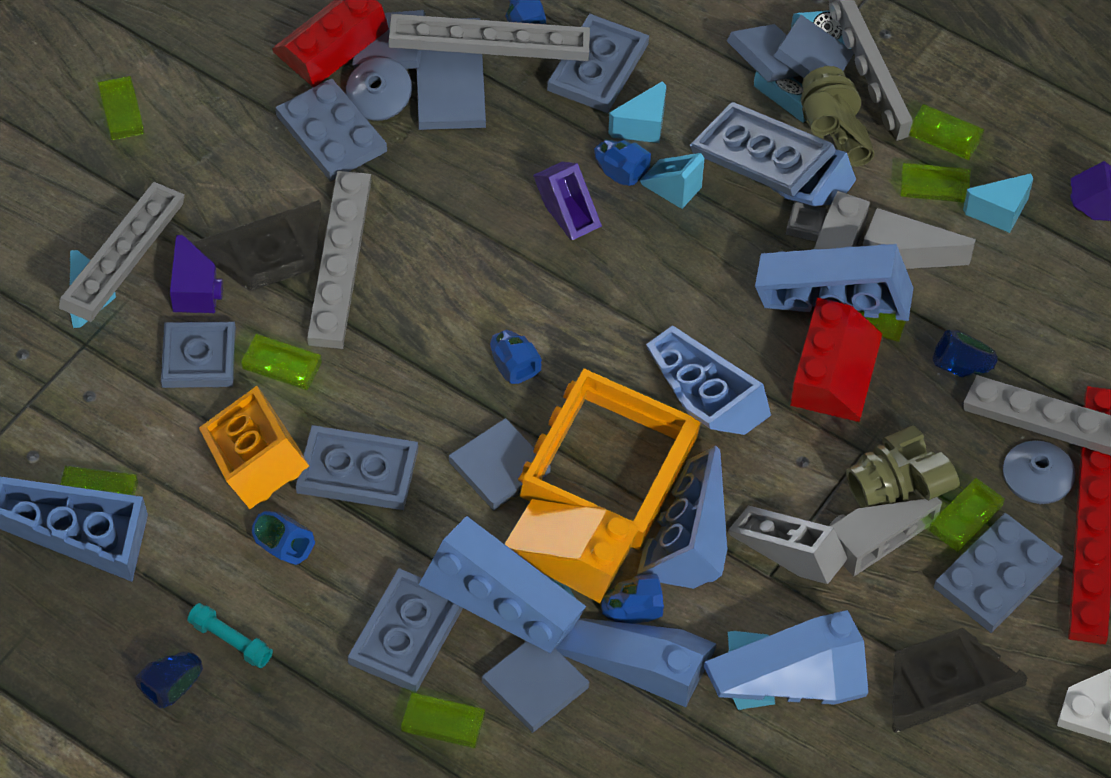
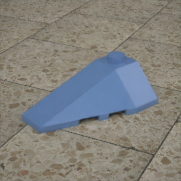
[703,610,868,705]

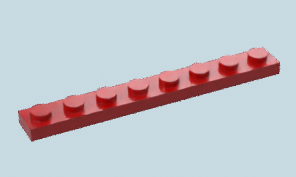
[1068,386,1111,645]

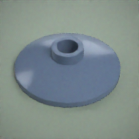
[346,58,412,121]
[1003,441,1075,504]

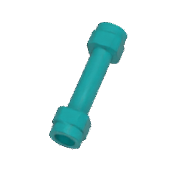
[187,603,273,669]

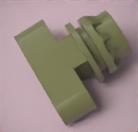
[801,66,875,167]
[846,425,960,508]

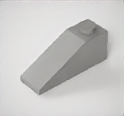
[814,191,870,249]
[863,208,976,269]
[829,497,942,577]
[728,505,848,584]

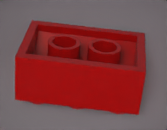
[272,0,389,88]
[790,297,883,422]

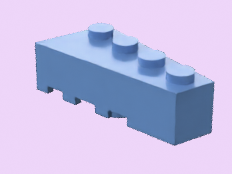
[755,244,913,321]
[0,477,148,582]
[419,516,586,654]

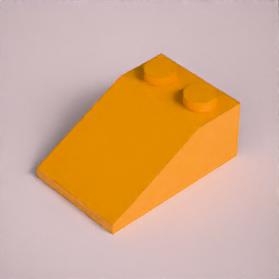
[199,386,309,509]
[505,499,640,603]

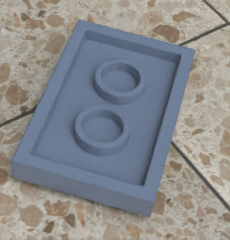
[547,14,649,113]
[275,78,387,181]
[296,425,418,510]
[934,513,1063,633]
[348,568,463,693]

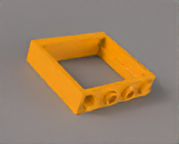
[518,369,701,550]

